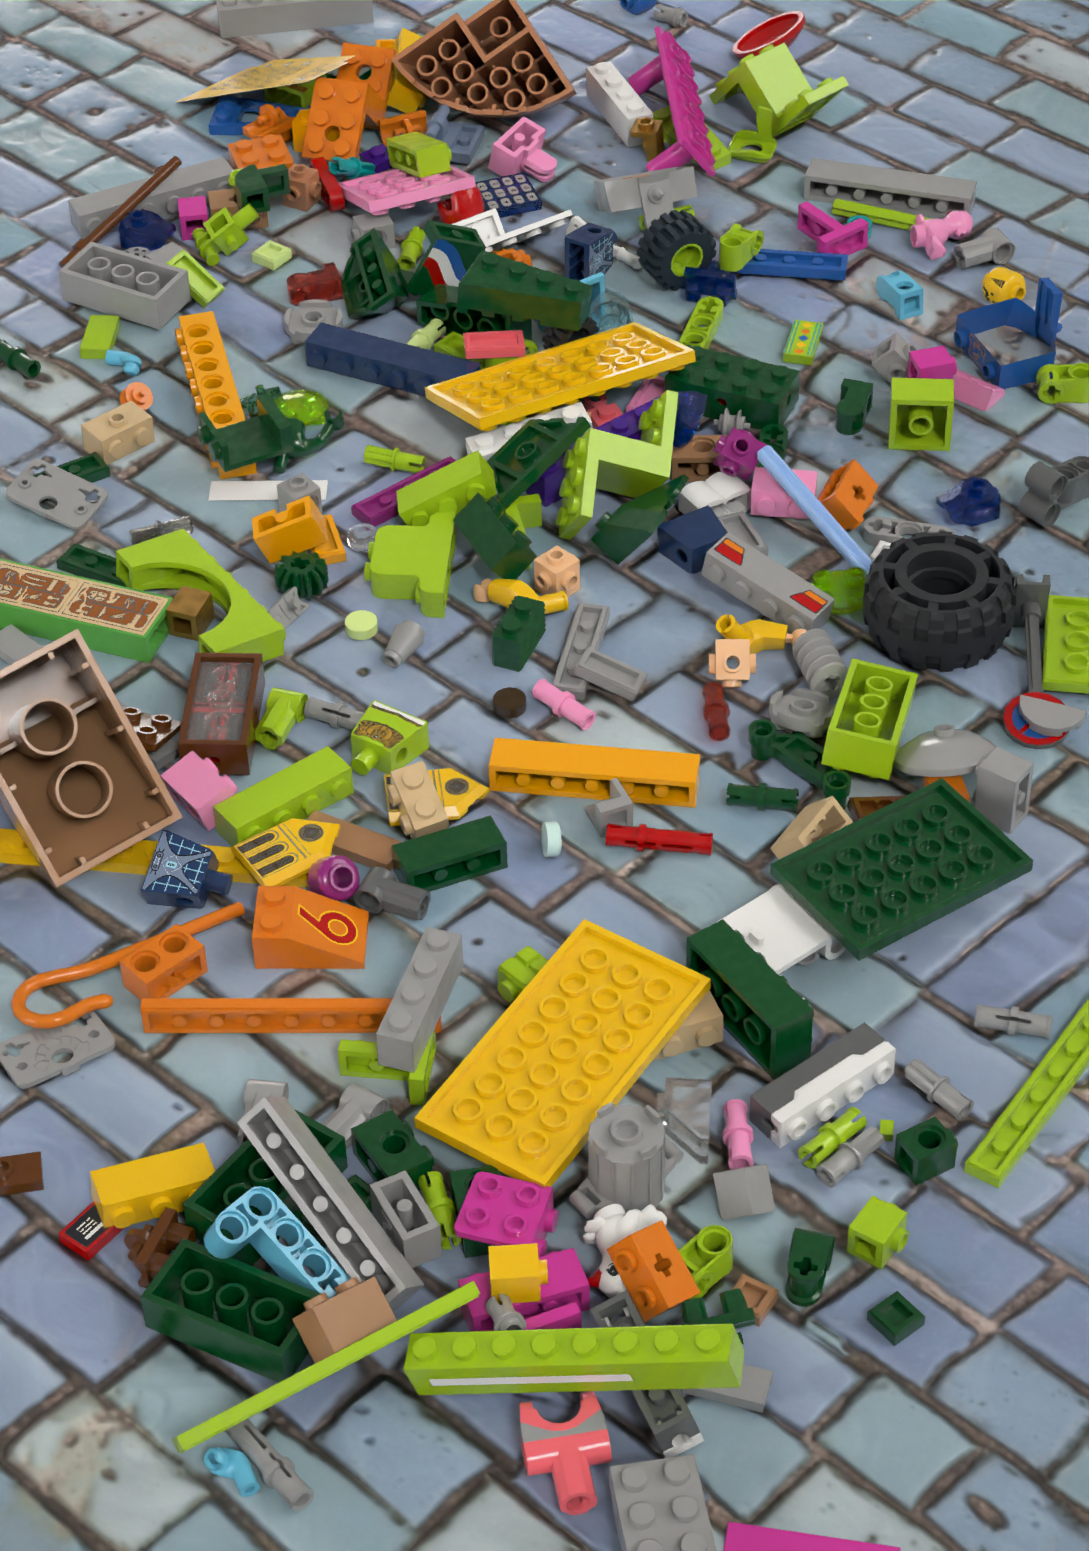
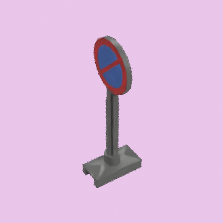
[1003,574,1069,749]

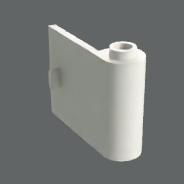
[717,884,846,975]

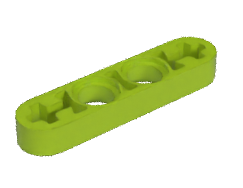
[679,296,724,349]

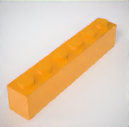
[488,737,700,808]

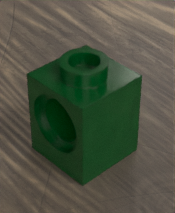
[894,1116,958,1186]

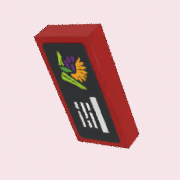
[58,1201,124,1261]

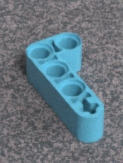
[204,1186,351,1299]

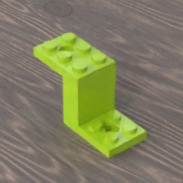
[709,43,849,137]
[556,390,678,540]

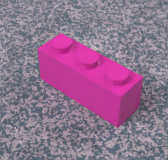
[458,1248,590,1332]

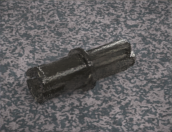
[129,516,194,545]

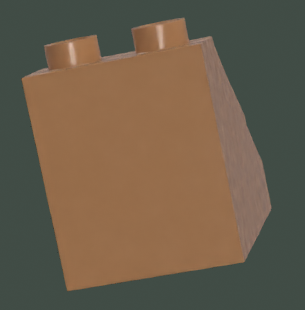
[0,628,183,888]

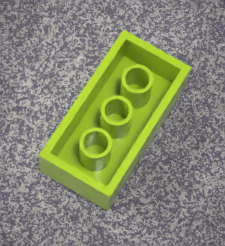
[821,658,918,780]

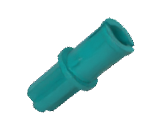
[328,156,376,179]

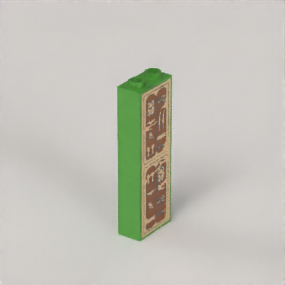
[0,558,173,663]

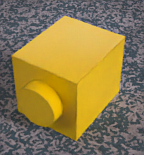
[488,1243,548,1304]

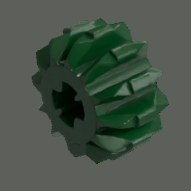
[274,550,329,601]

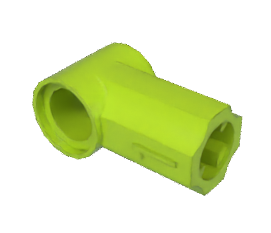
[255,687,308,750]

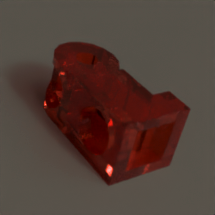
[287,262,344,307]

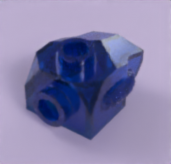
[119,209,176,251]
[673,391,707,448]
[936,476,1001,527]

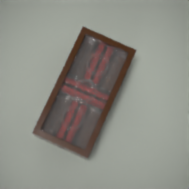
[178,652,265,775]

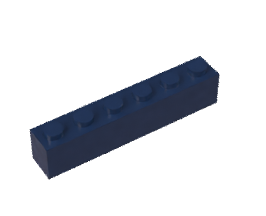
[305,322,481,397]

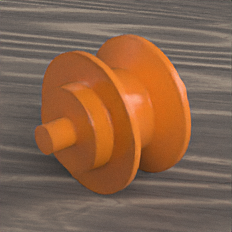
[119,382,153,411]

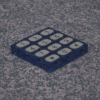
[475,172,542,218]

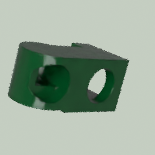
[835,378,873,435]

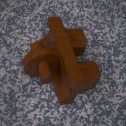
[124,1207,196,1288]

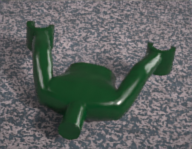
[248,404,344,474]

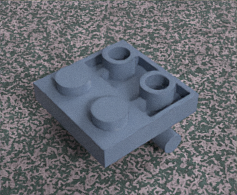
[424,105,485,164]

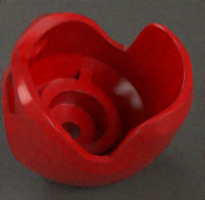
[437,186,484,224]

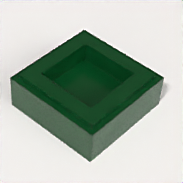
[867,1291,925,1346]

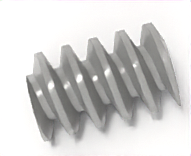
[792,628,848,700]

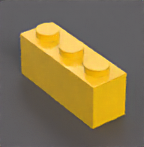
[90,1142,215,1228]

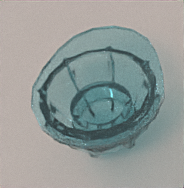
[589,291,633,334]

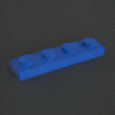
[731,249,848,281]

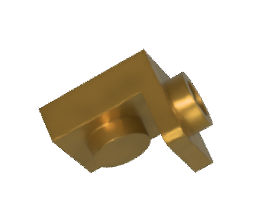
[630,117,665,162]

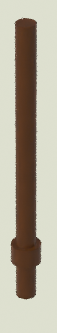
[59,156,182,268]

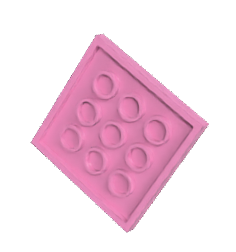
[338,165,476,215]

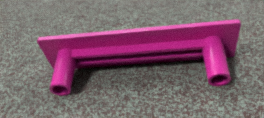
[628,25,716,177]

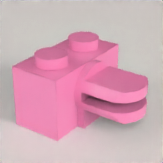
[488,116,557,182]

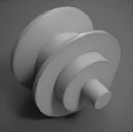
[713,408,751,435]

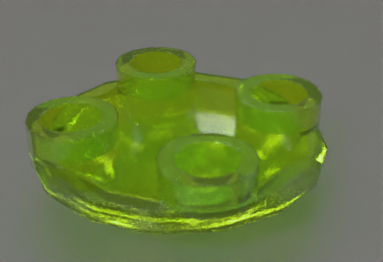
[273,389,329,426]
[811,567,865,614]

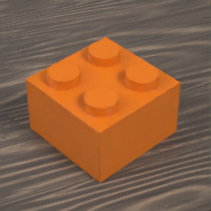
[227,134,294,170]

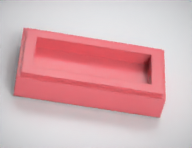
[463,330,525,359]

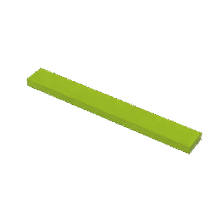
[964,998,1089,1189]
[172,1280,480,1454]

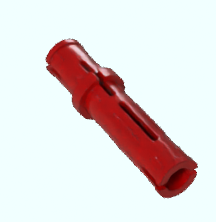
[605,823,713,856]

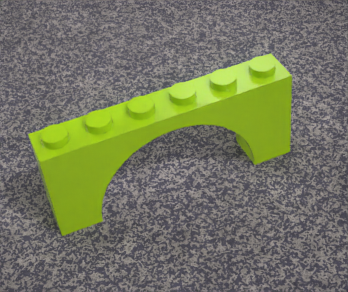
[116,529,286,662]

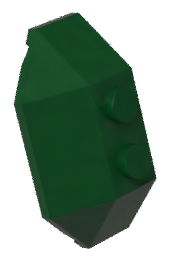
[340,228,409,319]

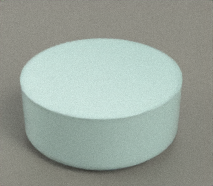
[541,821,562,857]

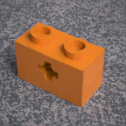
[817,459,879,531]
[606,1220,701,1323]

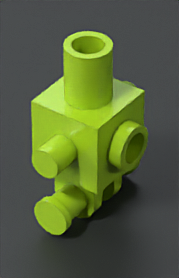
[192,203,259,266]

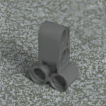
[1018,456,1089,528]

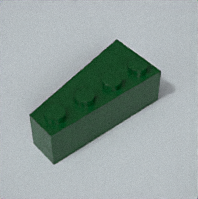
[457,250,593,331]

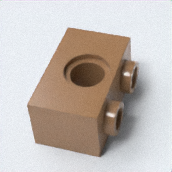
[671,435,727,483]

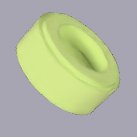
[345,610,378,640]

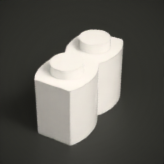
[679,471,751,517]

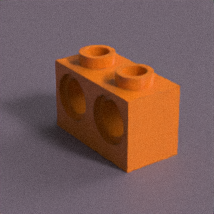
[119,924,208,1001]

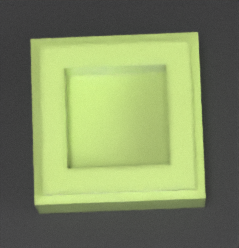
[252,240,292,271]

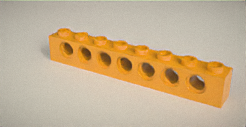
[175,311,257,479]

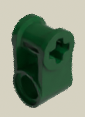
[785,1228,835,1307]

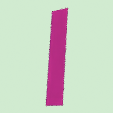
[724,1522,901,1551]

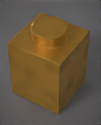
[166,586,215,641]

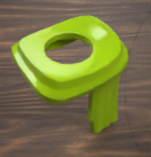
[728,106,777,163]

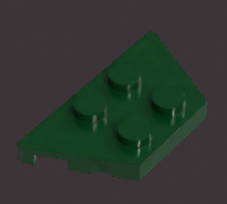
[487,416,591,509]

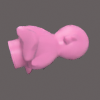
[910,209,973,260]

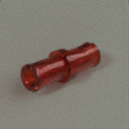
[702,682,731,741]

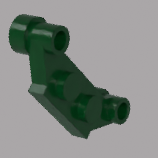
[748,719,851,809]

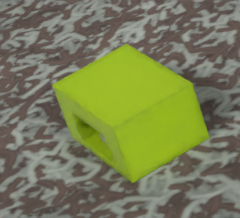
[880,1119,894,1141]

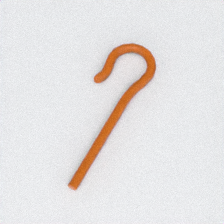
[11,901,245,1029]

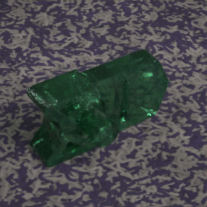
[240,384,282,409]

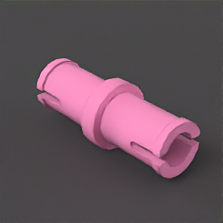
[532,678,596,730]
[722,1099,754,1170]

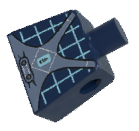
[564,223,617,281]
[141,829,233,909]

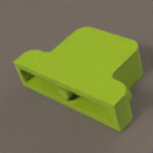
[364,511,457,618]

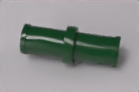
[0,339,41,378]
[726,783,799,811]

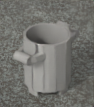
[569,1102,684,1219]

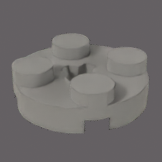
[284,299,343,344]
[768,689,836,738]

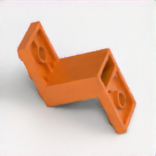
[301,42,397,163]

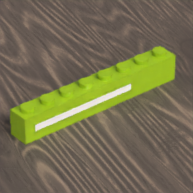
[404,1324,745,1395]

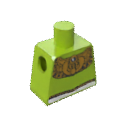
[351,700,430,775]

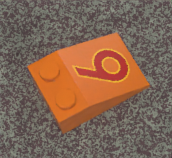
[252,886,369,969]

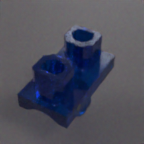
[684,260,738,307]

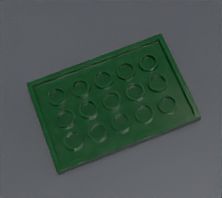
[770,778,1033,961]

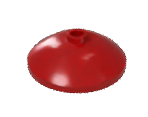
[732,11,806,59]

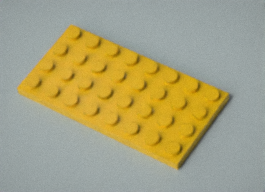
[425,322,696,431]
[414,919,711,1188]

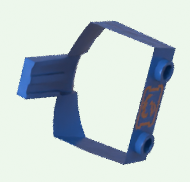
[954,277,1063,389]

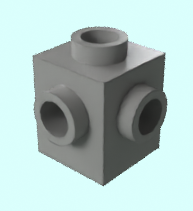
[871,332,917,383]

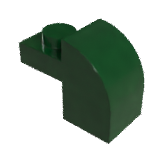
[235,164,290,213]

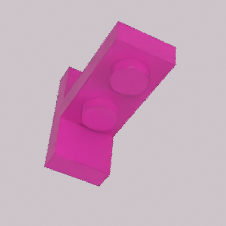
[797,201,869,256]

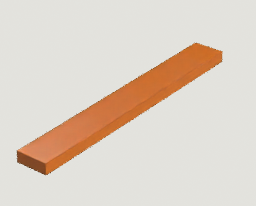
[140,998,442,1033]

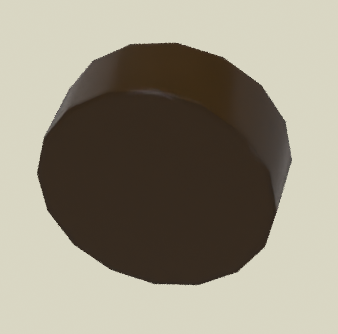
[493,687,527,719]

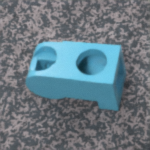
[876,270,923,321]

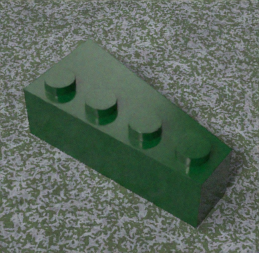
[416,284,532,351]

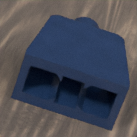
[657,505,728,574]

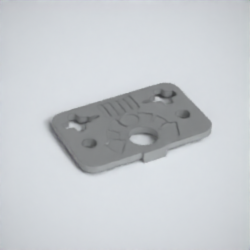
[6,459,108,530]
[0,1011,116,1089]

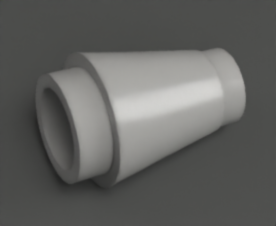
[382,620,425,668]

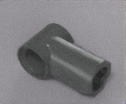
[353,867,431,920]

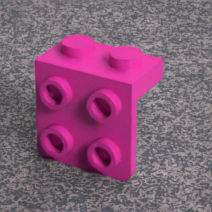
[454,1171,559,1257]

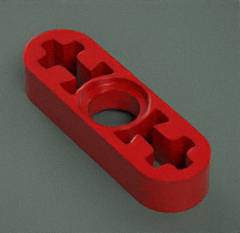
[308,157,345,212]

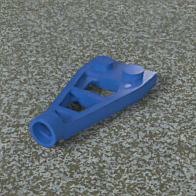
[208,96,311,135]

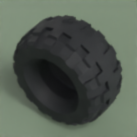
[863,531,1016,672]

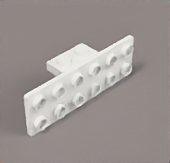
[409,208,573,272]

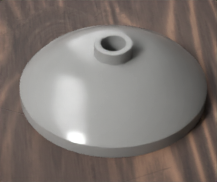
[894,724,996,777]

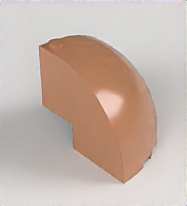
[391,0,577,118]

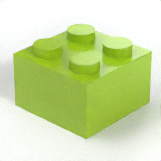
[888,377,954,451]

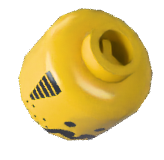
[982,267,1026,304]

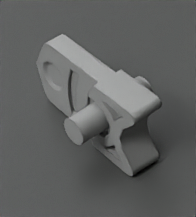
[267,587,310,629]

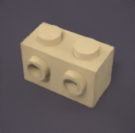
[387,761,449,839]

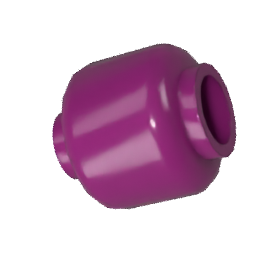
[307,855,360,901]

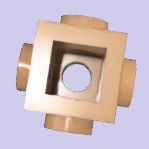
[534,545,580,597]
[709,639,756,688]

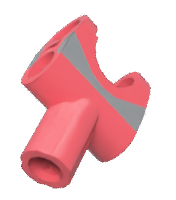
[519,1391,612,1515]

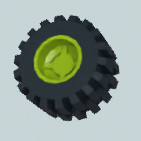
[637,210,716,291]

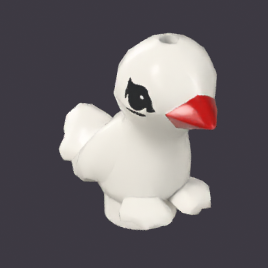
[582,1204,667,1298]

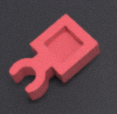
[584,394,623,429]

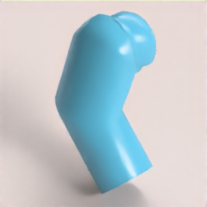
[105,350,142,376]
[203,1447,260,1497]

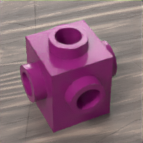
[713,427,767,481]

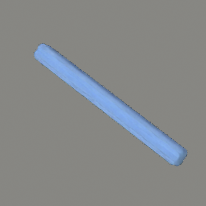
[757,445,873,581]

